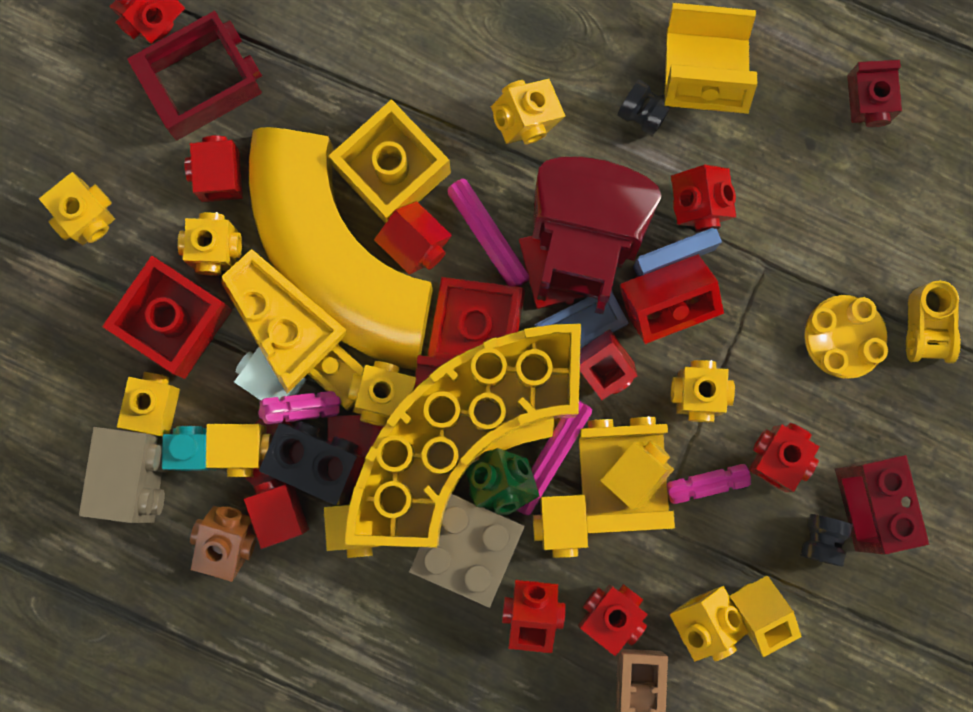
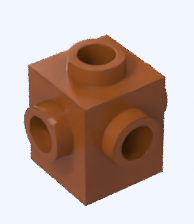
[190,506,257,582]

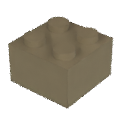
[79,427,168,523]
[409,494,525,608]

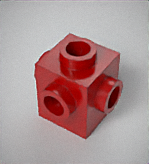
[109,0,185,44]
[671,164,737,232]
[748,423,820,492]
[502,580,566,653]
[578,584,648,657]

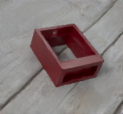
[127,10,263,141]
[835,455,930,555]

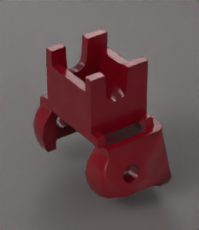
[532,157,661,315]

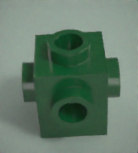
[465,448,540,516]

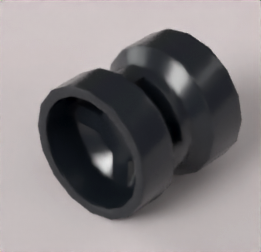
[617,79,672,137]
[800,514,853,567]

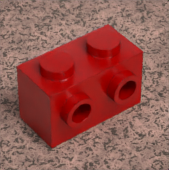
[620,254,724,344]

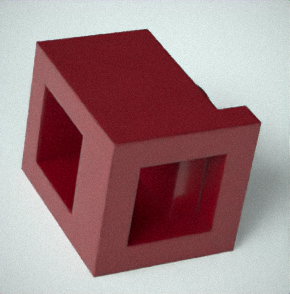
[847,60,902,128]

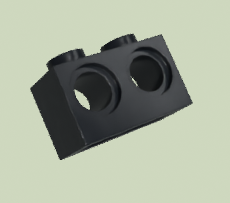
[259,420,366,505]

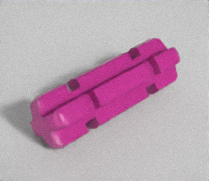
[258,391,341,424]
[666,464,751,504]

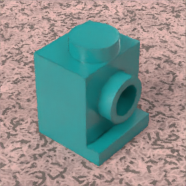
[162,426,216,471]

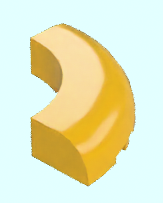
[249,127,433,371]
[345,324,581,548]

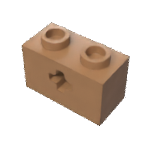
[615,649,668,712]

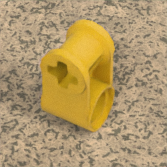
[906,280,960,363]

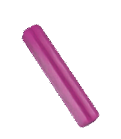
[448,178,529,287]
[517,400,592,515]

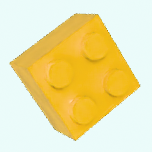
[329,99,451,223]

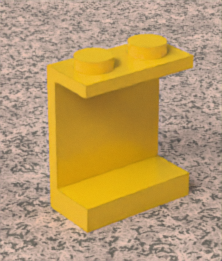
[664,3,757,114]
[578,417,675,533]

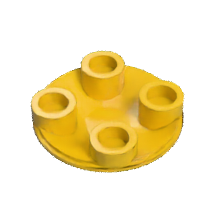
[805,295,888,379]

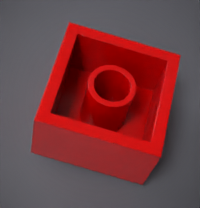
[102,256,232,379]

